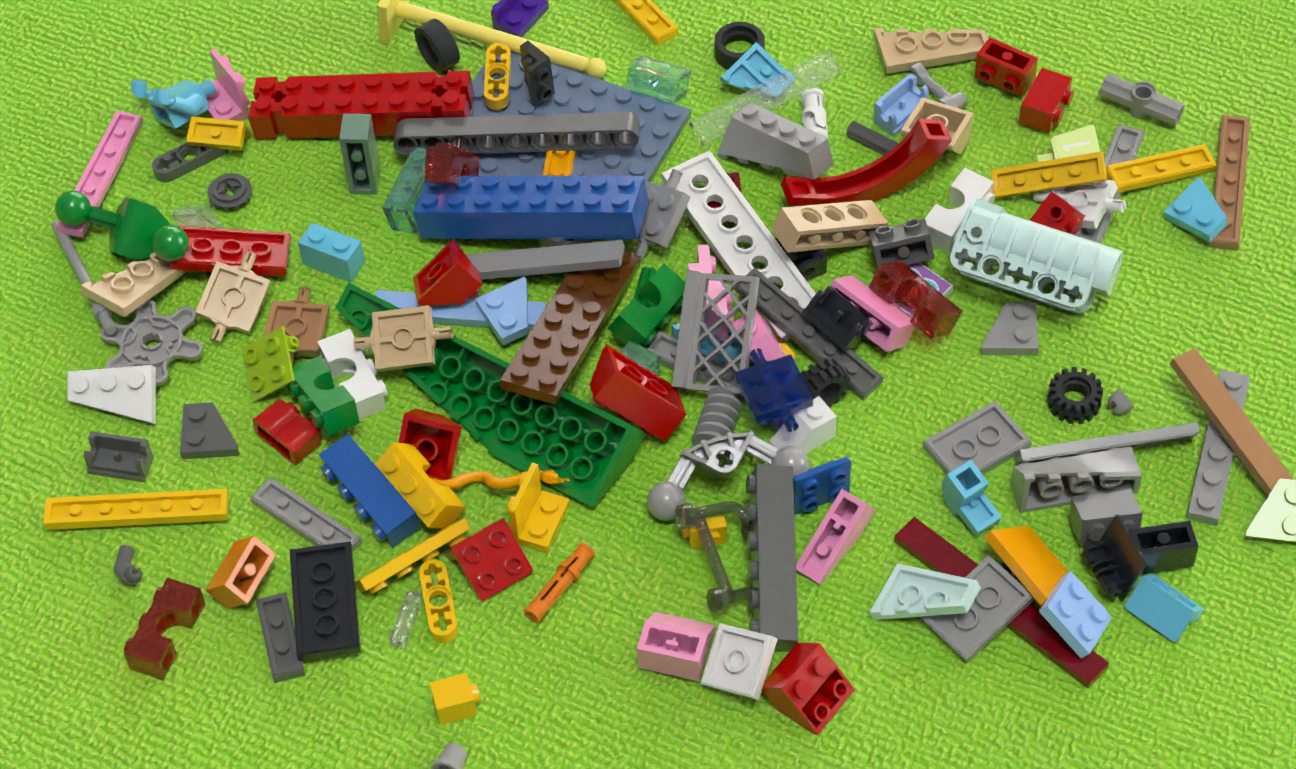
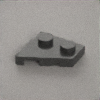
[180,402,240,459]

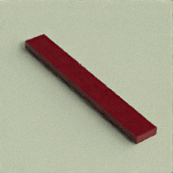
[894,517,1109,689]

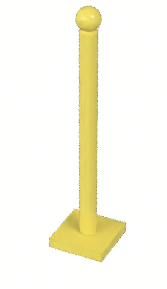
[377,0,607,79]

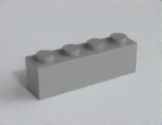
[718,102,834,180]
[1010,446,1142,513]

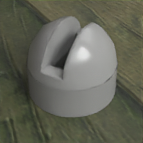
[1108,388,1134,415]

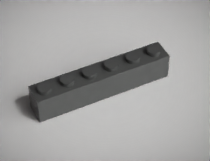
[746,464,798,652]

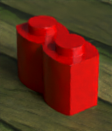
[252,399,321,465]

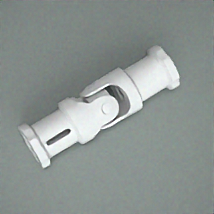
[800,88,828,138]

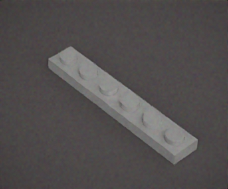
[1187,369,1250,526]

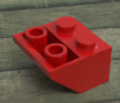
[762,643,855,735]

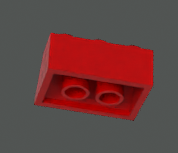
[589,344,687,441]

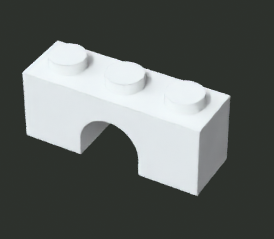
[925,168,995,255]
[317,329,388,420]

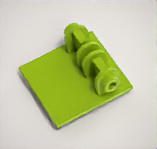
[242,326,299,402]

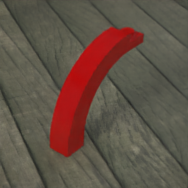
[780,119,952,206]

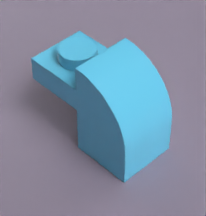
[942,460,1002,537]

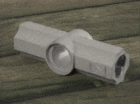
[1099,74,1185,126]

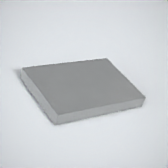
[922,401,1032,475]
[922,556,1034,663]

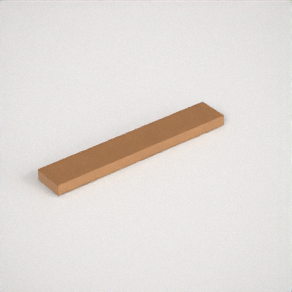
[1209,115,1250,251]
[1170,348,1294,496]

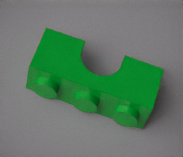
[607,264,685,351]
[286,357,360,436]

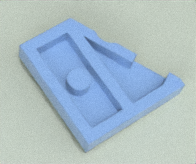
[475,277,528,345]

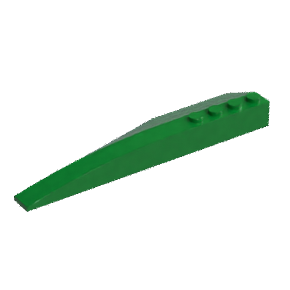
[335,282,646,508]

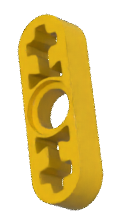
[484,43,511,110]
[419,559,458,643]

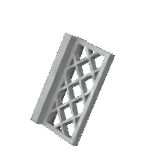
[672,270,760,395]

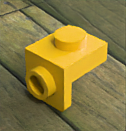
[680,507,727,549]

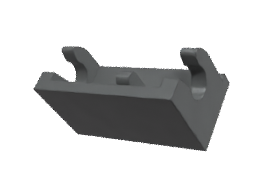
[84,431,154,483]

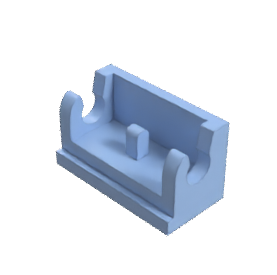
[873,73,929,137]

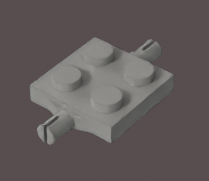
[634,169,691,261]

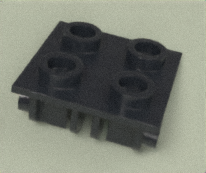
[1082,514,1147,602]

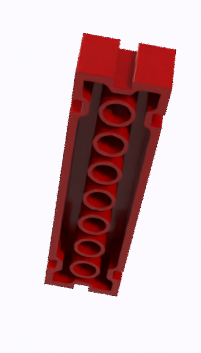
[248,70,475,139]

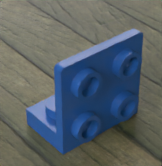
[793,456,851,515]

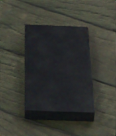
[290,541,361,661]

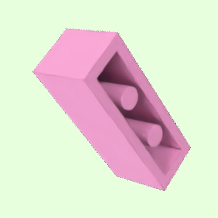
[831,275,917,352]

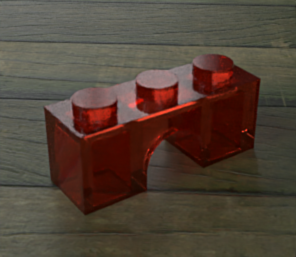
[424,143,480,185]
[868,260,963,339]
[123,577,206,681]

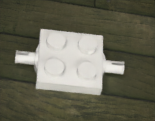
[1034,180,1126,229]

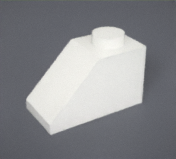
[770,396,837,454]

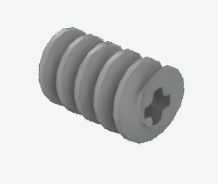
[691,386,742,446]

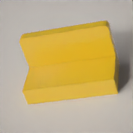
[186,116,251,151]

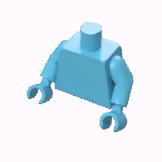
[131,79,217,129]

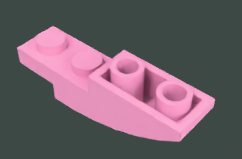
[688,245,734,341]

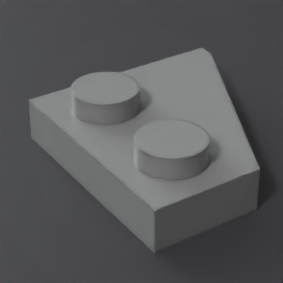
[981,302,1039,356]

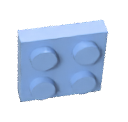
[1039,571,1112,658]

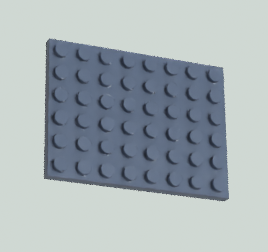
[422,51,691,183]

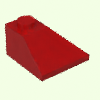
[413,239,482,306]
[398,408,462,480]

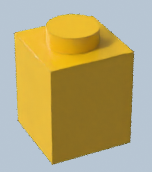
[430,673,481,725]

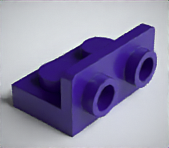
[491,0,549,37]

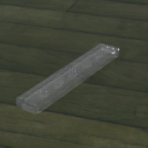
[689,49,842,147]

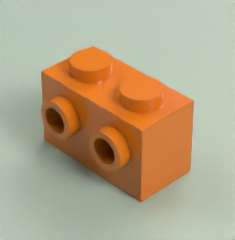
[205,536,276,609]

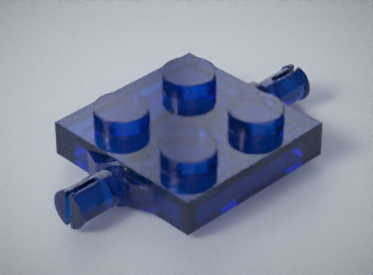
[735,348,813,432]

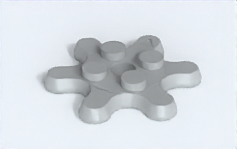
[100,299,203,386]

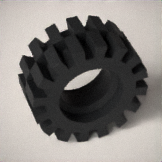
[793,358,851,408]
[1047,367,1103,424]

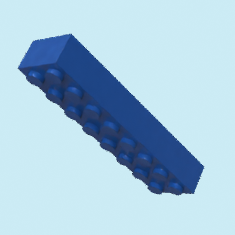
[413,175,649,239]

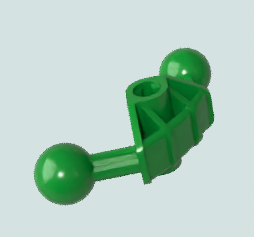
[55,190,189,262]

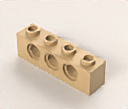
[771,200,888,253]

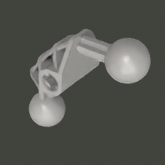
[647,430,810,521]

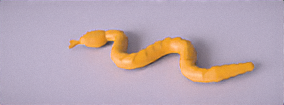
[431,470,569,490]

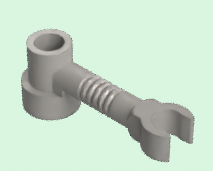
[910,63,968,109]

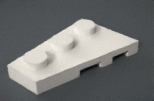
[68,365,156,425]

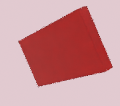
[171,226,291,277]

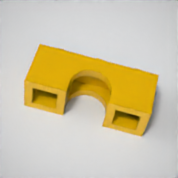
[375,442,466,529]

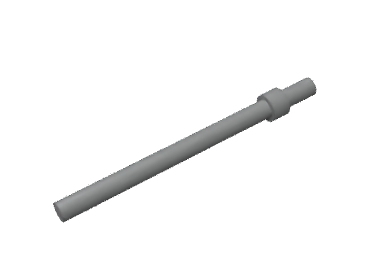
[51,220,117,335]

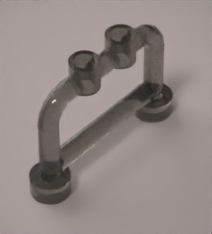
[675,501,753,614]

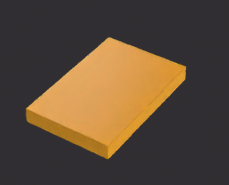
[985,526,1068,606]

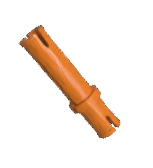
[523,543,595,624]

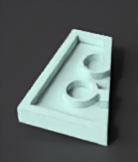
[870,563,981,620]

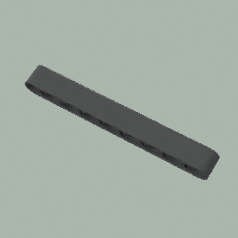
[393,112,640,156]

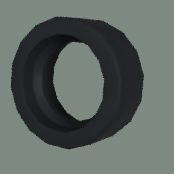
[414,18,460,73]
[714,22,765,70]

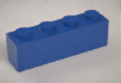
[319,434,422,548]

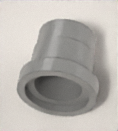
[431,743,468,769]

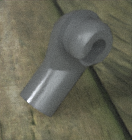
[113,545,142,585]

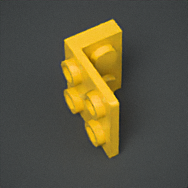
[507,463,570,554]

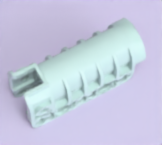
[950,198,1123,314]

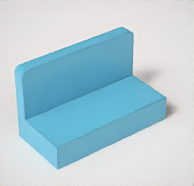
[1125,574,1204,642]

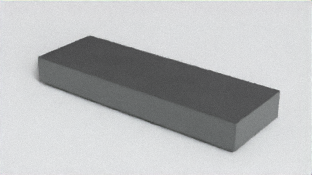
[256,592,305,683]

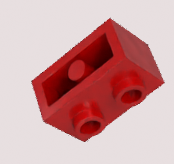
[974,37,1038,97]
[1019,68,1074,133]
[1029,191,1085,235]

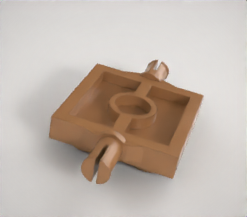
[264,286,330,365]

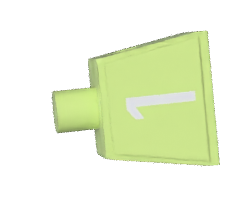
[1037,125,1100,162]

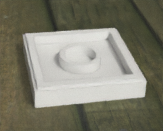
[700,623,778,700]

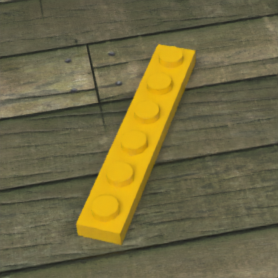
[43,489,229,530]

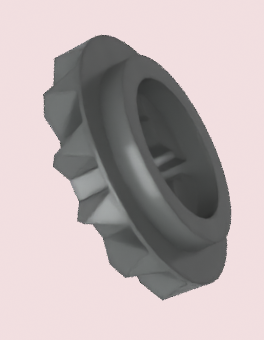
[207,173,252,212]

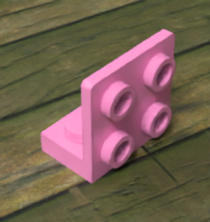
[205,49,249,121]

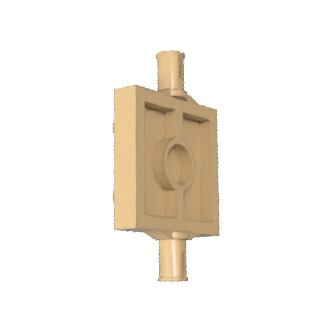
[195,251,271,344]
[353,305,453,372]

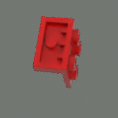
[444,518,533,601]

